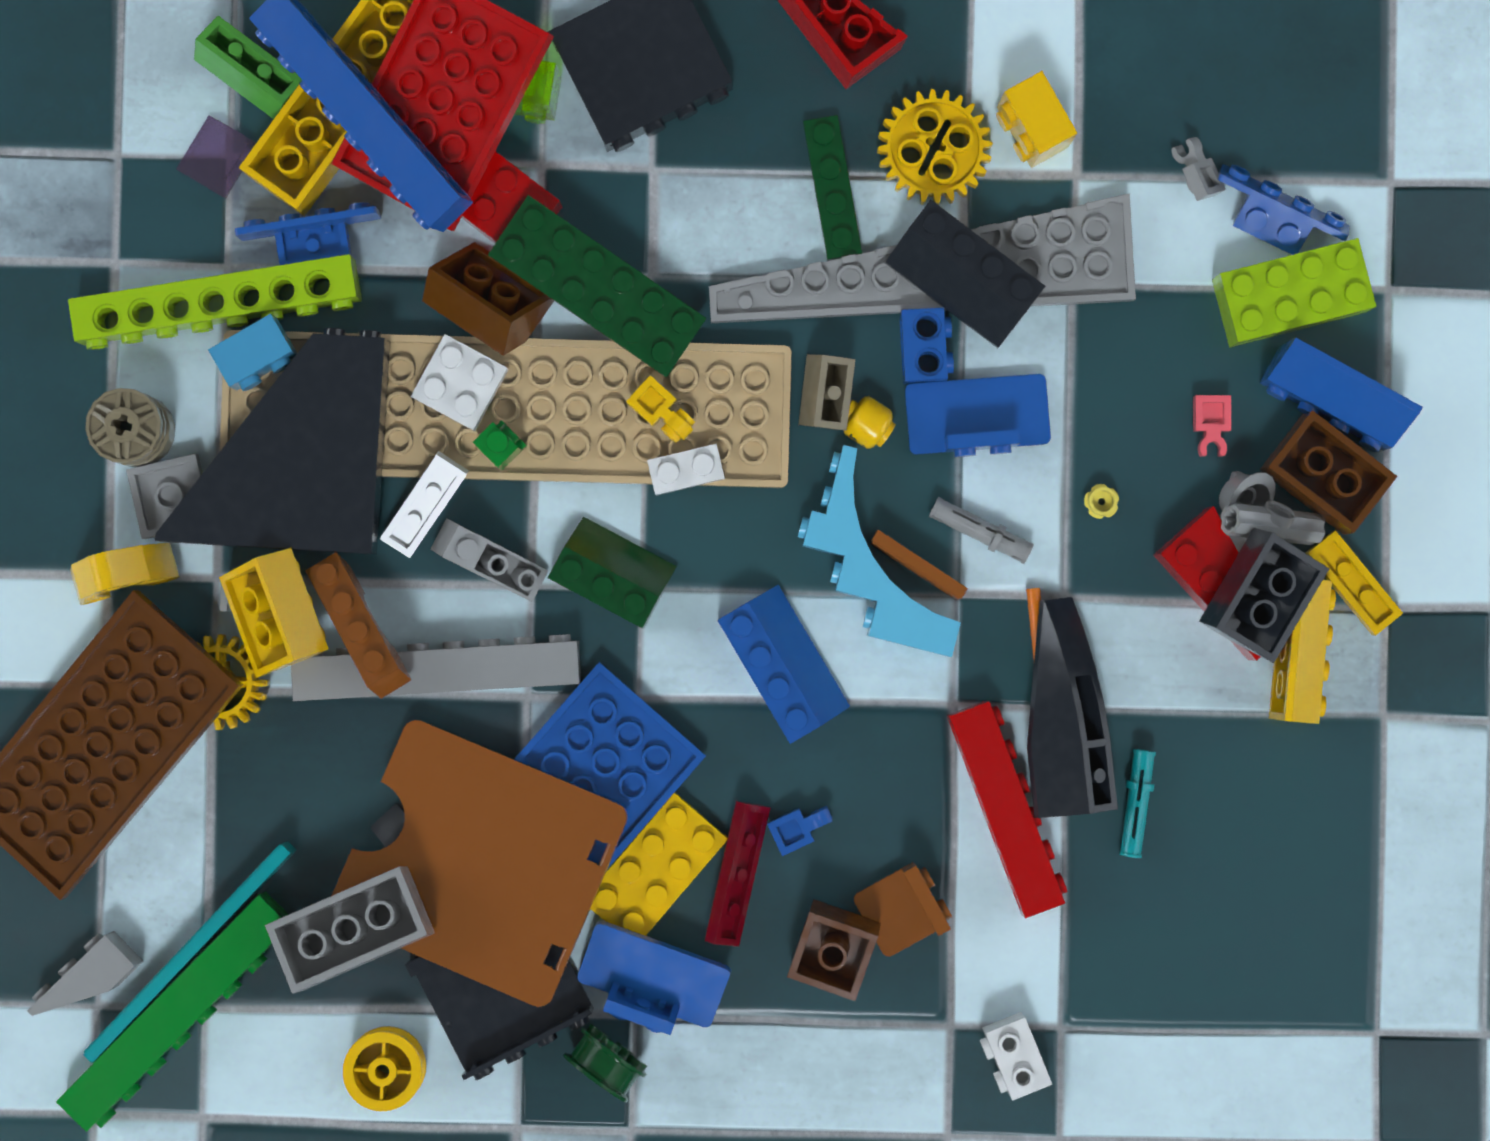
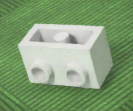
[980,1012,1052,1101]

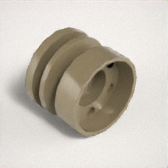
[85,388,175,467]

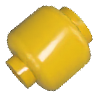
[843,396,896,449]

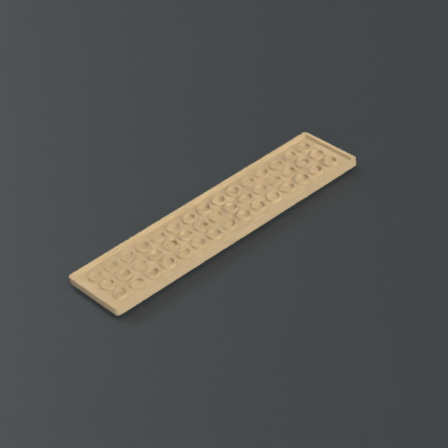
[220,330,792,488]

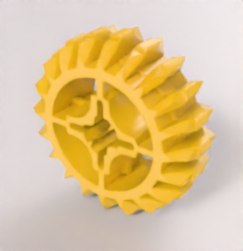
[197,634,270,730]

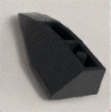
[1027,597,1118,818]

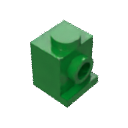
[473,420,527,470]

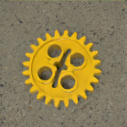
[877,89,993,205]

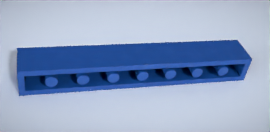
[249,0,473,232]

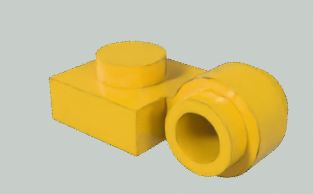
[626,375,695,443]

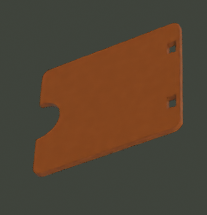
[332,720,628,1007]

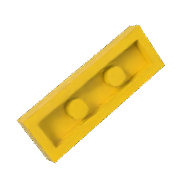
[1305,530,1403,636]

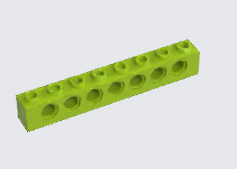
[68,254,362,350]

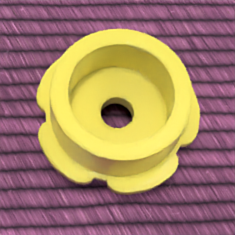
[1084,484,1119,519]

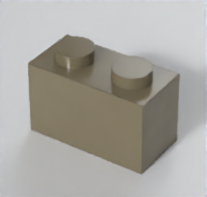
[798,355,855,431]

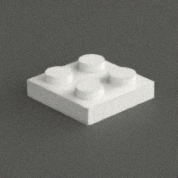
[411,334,509,431]

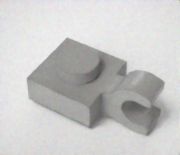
[1172,137,1226,201]

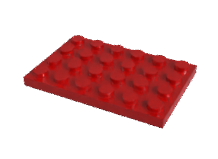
[331,0,554,231]

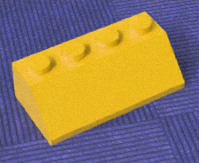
[1269,580,1336,724]

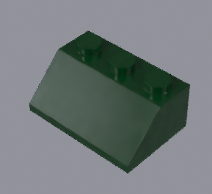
[548,517,677,629]

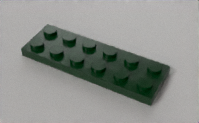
[488,195,707,377]

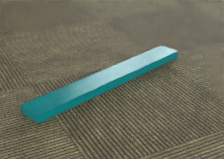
[83,842,297,1063]

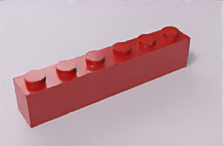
[946,700,1068,919]

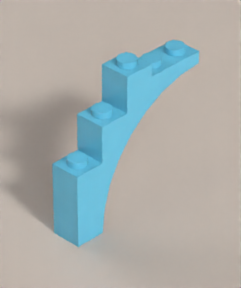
[798,445,961,657]

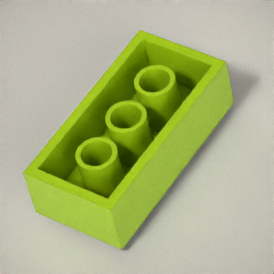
[1212,238,1377,348]

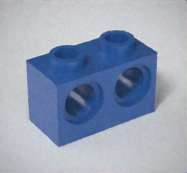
[899,308,954,385]

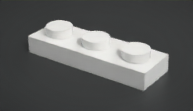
[380,451,469,558]

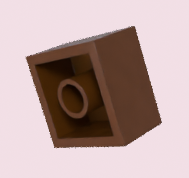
[787,899,881,1001]

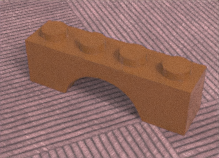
[305,552,412,699]

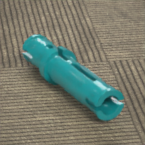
[1119,749,1156,858]

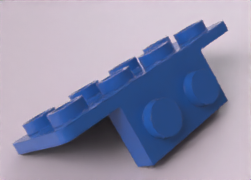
[905,374,1051,457]
[577,921,731,1035]

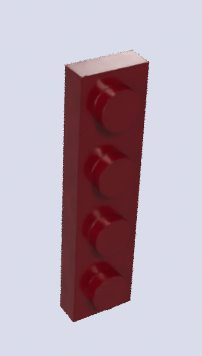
[705,801,770,947]

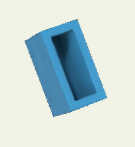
[208,314,297,392]

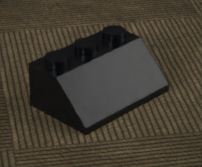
[1199,528,1329,663]

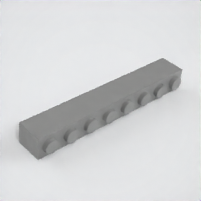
[291,634,582,701]

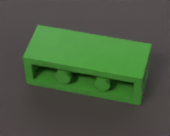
[194,16,302,119]

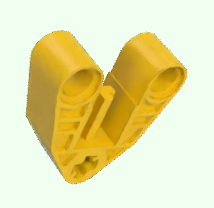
[70,543,180,605]

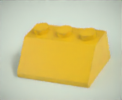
[219,548,329,678]

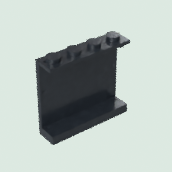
[548,0,733,152]
[405,944,594,1080]

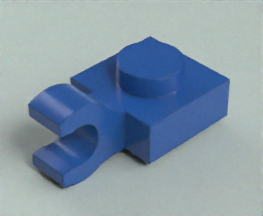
[767,805,833,856]

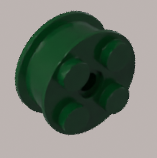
[563,1024,647,1103]

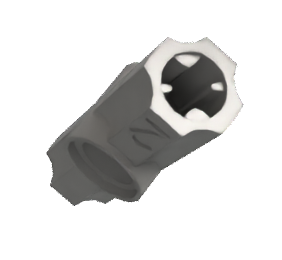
[1220,501,1325,545]

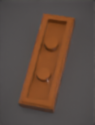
[870,530,968,600]

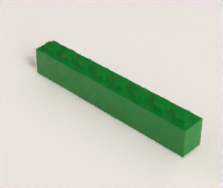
[56,891,289,1132]

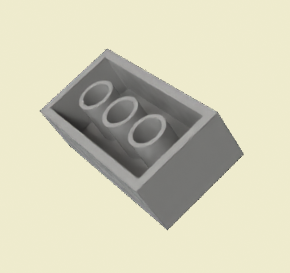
[265,866,435,994]

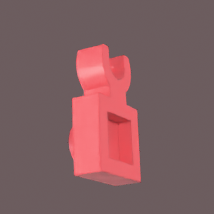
[1193,395,1231,457]

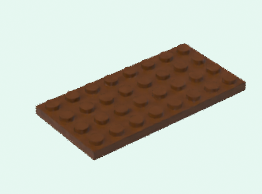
[0,590,244,900]

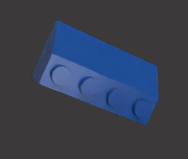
[1260,337,1423,452]
[717,585,850,744]

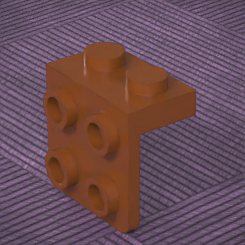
[854,862,952,957]

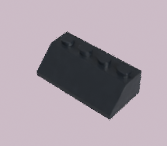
[885,199,1046,349]

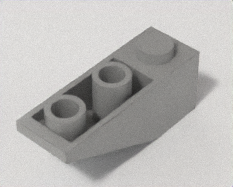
[430,518,548,602]
[27,931,144,1016]

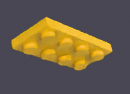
[591,792,728,936]

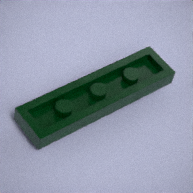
[803,115,862,261]

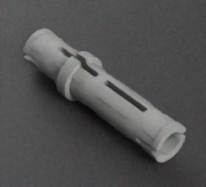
[928,497,1034,564]

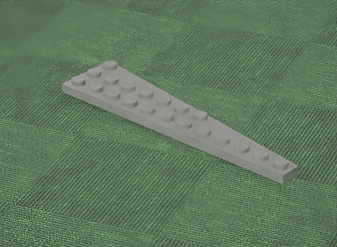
[709,193,1136,323]

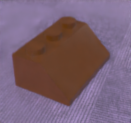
[422,242,554,356]

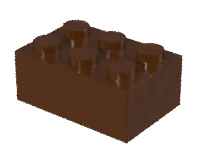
[1260,410,1398,535]

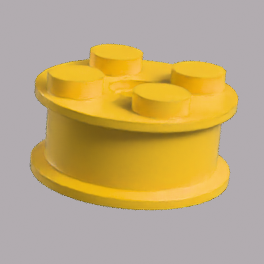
[343,1026,426,1112]

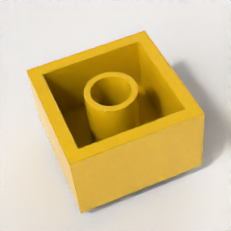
[996,71,1077,168]

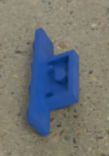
[1218,164,1349,255]
[235,202,381,265]

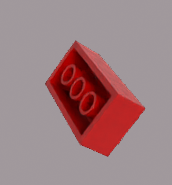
[461,151,562,243]

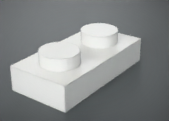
[647,444,725,496]

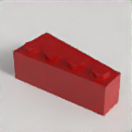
[777,0,908,89]
[1153,506,1261,661]

